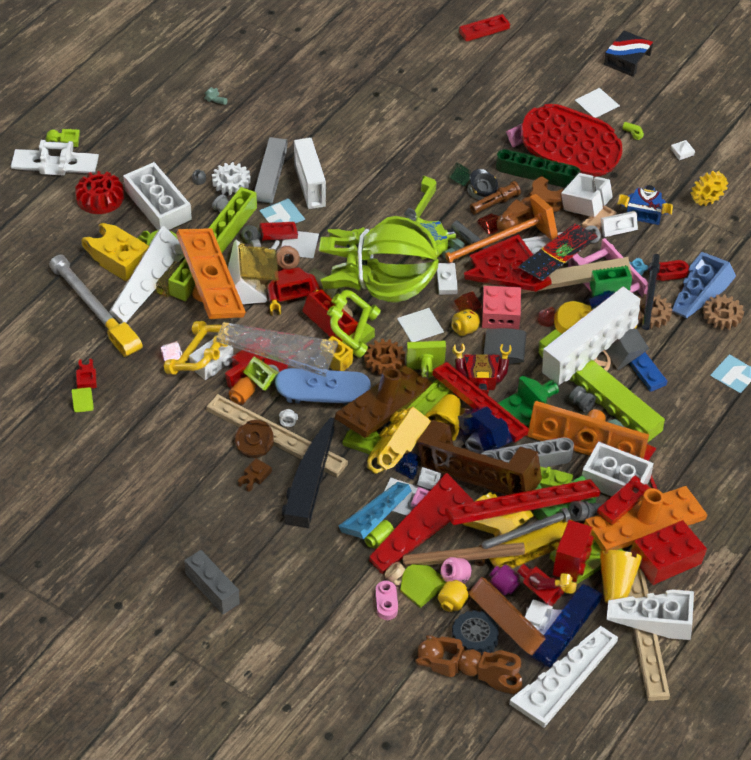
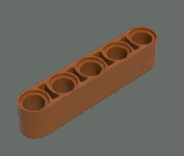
[468,577,546,655]

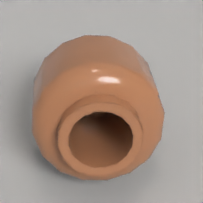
[275,245,300,269]

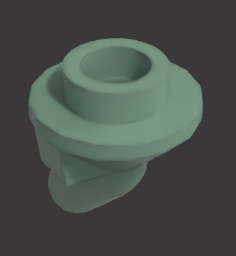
[204,87,227,105]
[442,238,465,258]

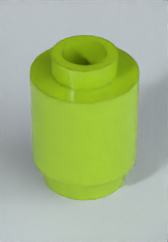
[364,520,394,549]

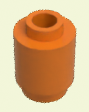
[229,377,256,405]

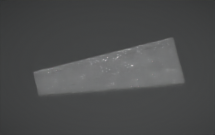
[217,322,338,377]

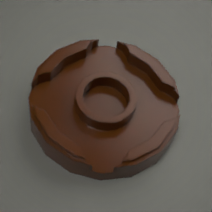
[235,420,274,458]

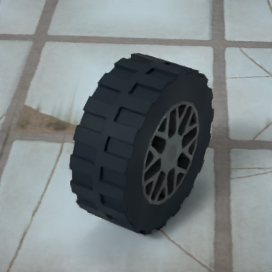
[452,610,499,655]

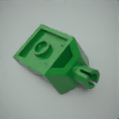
[498,376,559,428]

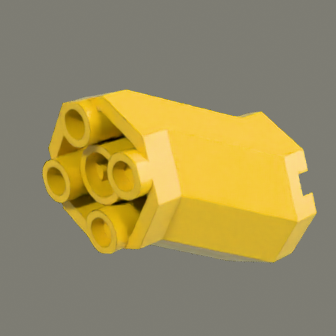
[463,492,534,537]

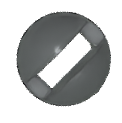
[192,169,206,185]

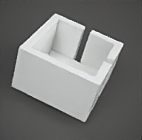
[561,173,613,217]

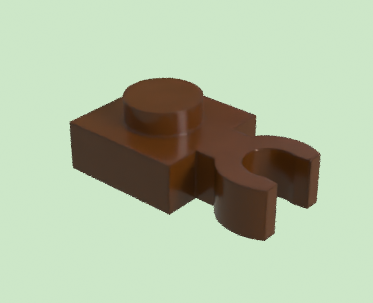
[238,458,272,492]

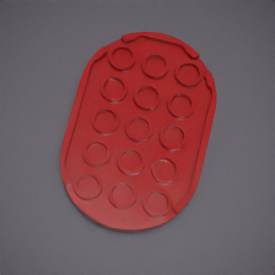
[521,104,623,177]

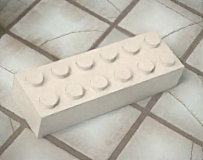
[542,286,640,386]

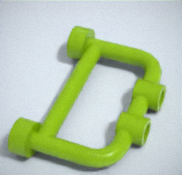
[327,290,381,358]

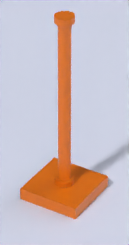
[445,194,558,263]

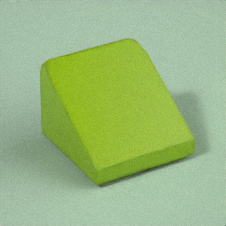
[72,388,94,413]

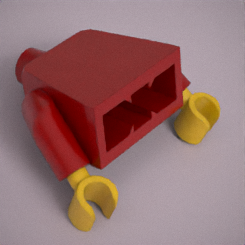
[268,267,320,316]

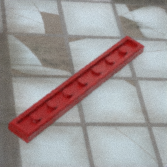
[445,479,600,525]

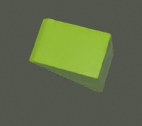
[244,357,279,391]

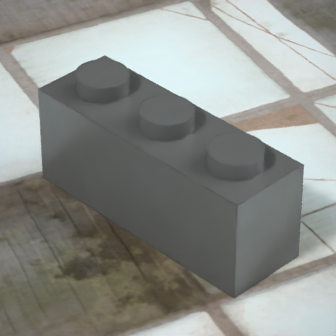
[184,550,240,614]

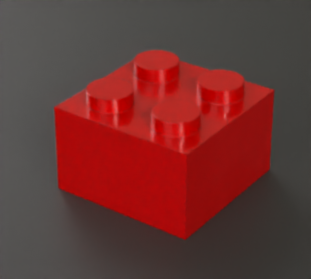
[553,520,594,583]

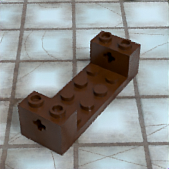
[417,420,542,495]

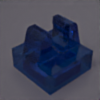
[396,452,418,480]

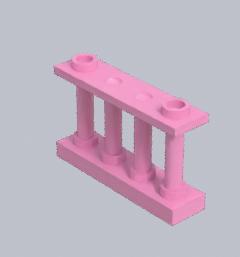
[568,238,648,303]

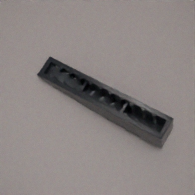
[282,417,335,528]

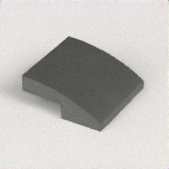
[484,328,527,364]

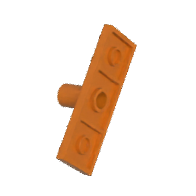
[176,228,246,319]
[527,401,649,459]
[584,486,708,554]

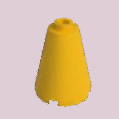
[424,394,461,441]
[600,550,642,603]

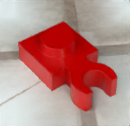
[76,359,97,389]

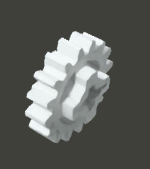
[212,162,250,195]

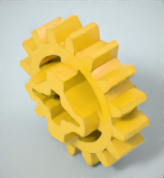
[690,171,728,206]

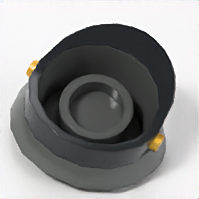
[467,169,498,200]

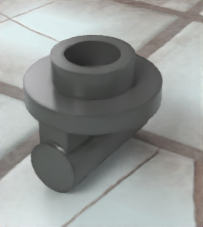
[241,225,262,243]

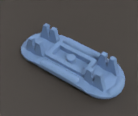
[275,368,371,406]

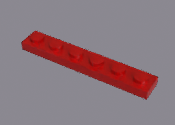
[432,362,529,443]

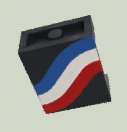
[604,30,653,77]

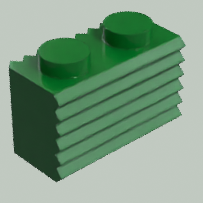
[590,265,632,297]

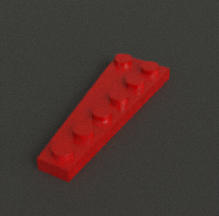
[369,473,474,574]

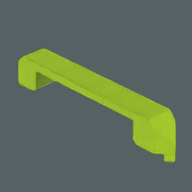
[415,176,436,217]

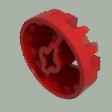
[75,171,124,214]

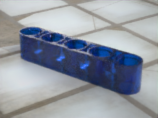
[531,584,602,668]

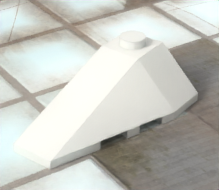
[228,240,268,304]
[607,590,694,640]

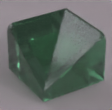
[449,162,471,186]

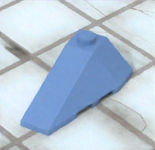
[672,252,736,318]

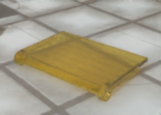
[238,243,279,280]

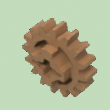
[638,294,672,329]
[703,294,744,330]

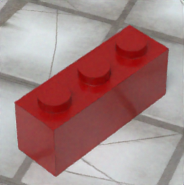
[302,289,358,342]

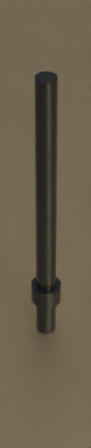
[642,254,660,330]

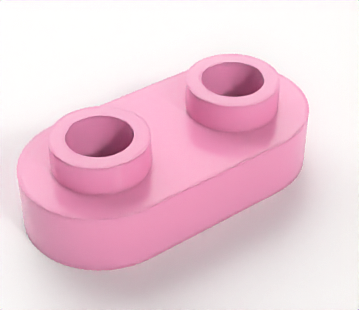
[376,581,398,620]

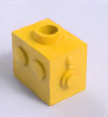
[320,336,353,371]

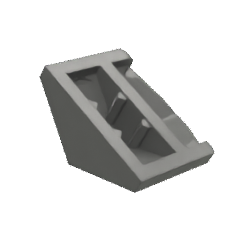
[606,329,650,370]

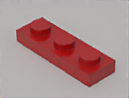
[459,14,510,41]

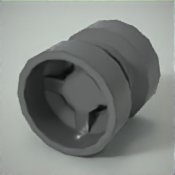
[569,386,596,412]

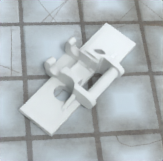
[11,140,99,175]

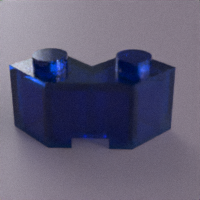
[458,406,513,451]

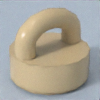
[385,562,405,586]

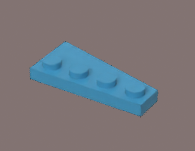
[339,482,412,539]

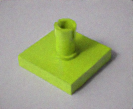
[406,341,446,378]

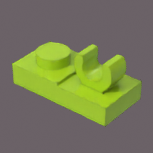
[539,467,573,488]

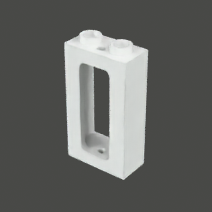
[294,138,326,209]

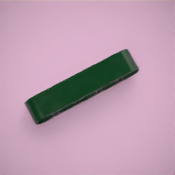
[496,149,580,188]

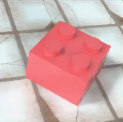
[482,286,521,330]

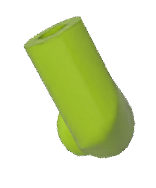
[622,122,644,140]

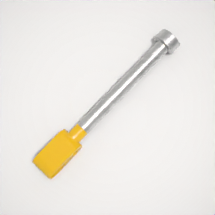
[49,255,143,357]

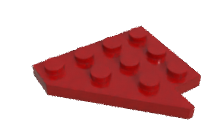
[463,234,552,292]

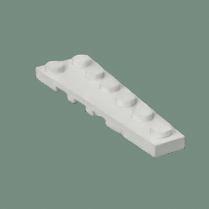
[109,226,184,323]
[509,626,618,728]

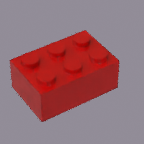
[630,520,707,585]

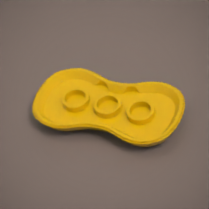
[554,301,637,334]

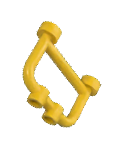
[164,321,229,374]

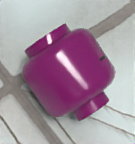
[490,565,521,595]

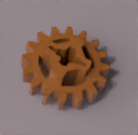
[364,339,405,375]

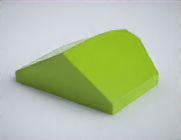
[400,564,446,608]

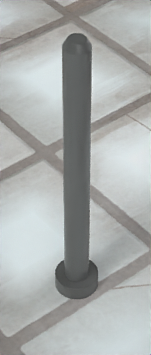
[481,507,571,549]

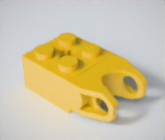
[81,223,149,282]
[367,406,431,474]

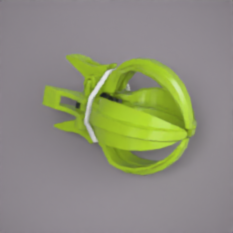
[319,216,439,303]

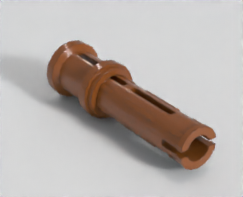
[470,181,521,215]

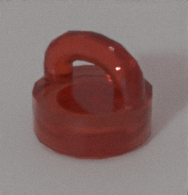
[538,307,556,327]

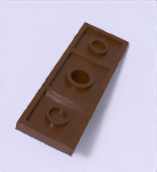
[334,365,433,438]

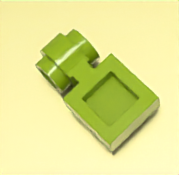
[46,129,80,147]

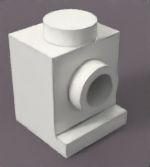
[525,599,553,631]

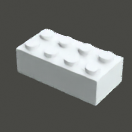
[123,162,192,230]

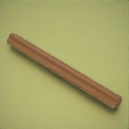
[403,542,525,567]

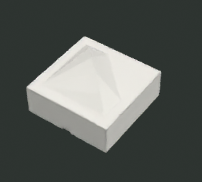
[671,140,695,160]
[417,467,441,489]

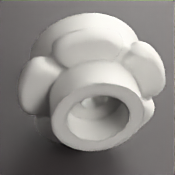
[279,409,298,427]

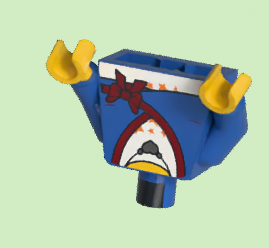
[617,185,673,225]

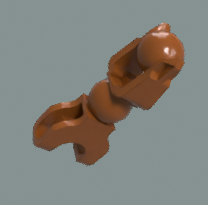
[496,177,564,234]
[415,635,523,694]

